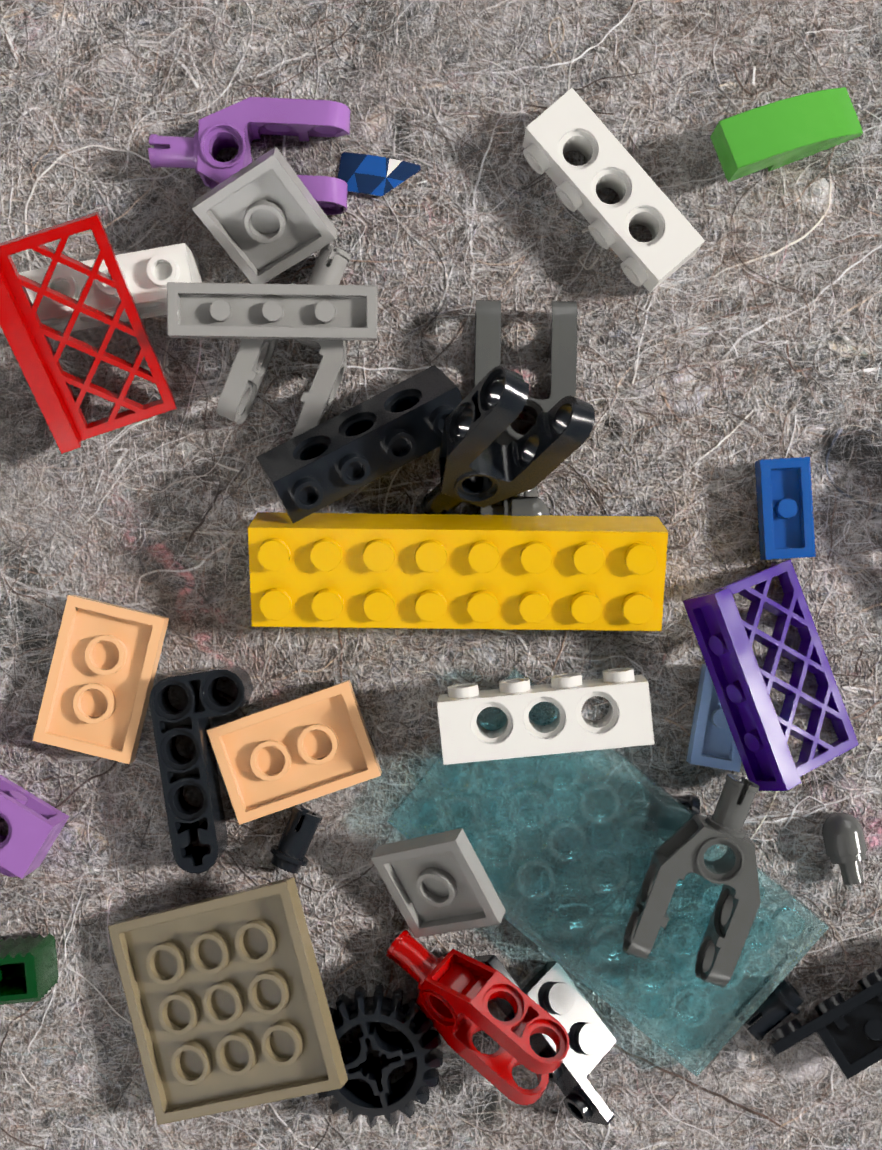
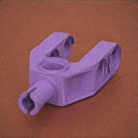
[148,97,350,215]

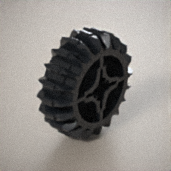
[318,983,443,1129]

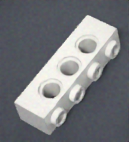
[523,88,705,293]
[0,243,202,336]
[437,668,655,765]

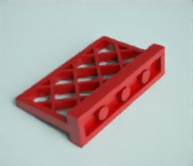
[0,212,177,454]

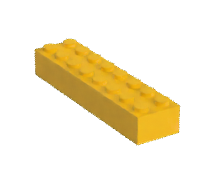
[248,512,668,631]

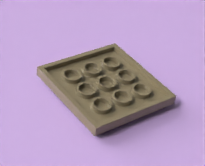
[108,877,348,1125]

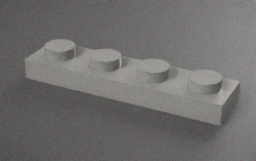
[167,282,378,341]

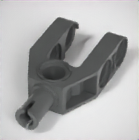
[474,300,577,498]
[622,774,761,988]

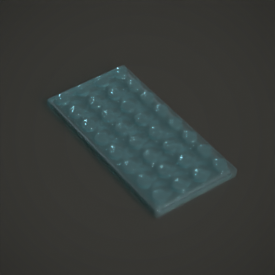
[387,666,829,1077]

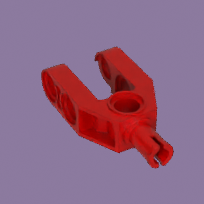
[386,930,569,1105]

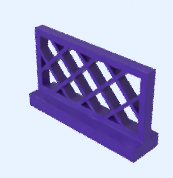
[683,559,859,791]

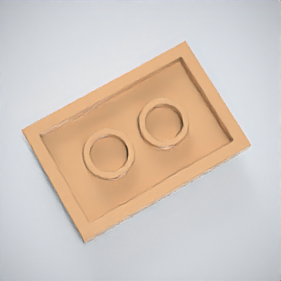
[32,595,169,764]
[206,680,382,825]

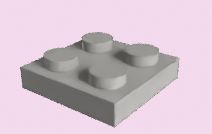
[192,147,338,284]
[371,828,506,938]

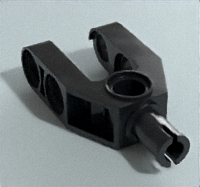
[421,366,595,514]

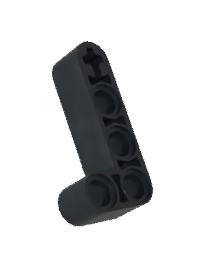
[149,666,253,874]

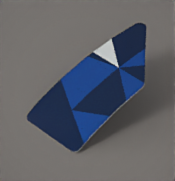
[337,152,421,197]

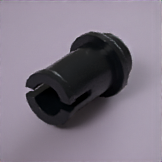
[270,805,323,874]
[738,977,804,1041]

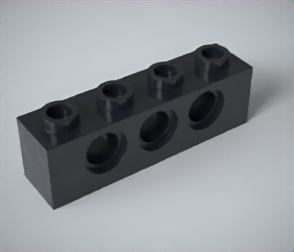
[256,365,463,523]

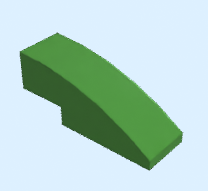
[710,87,863,183]

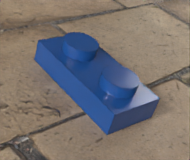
[755,457,816,560]

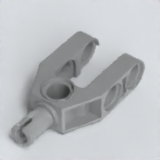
[217,244,351,439]

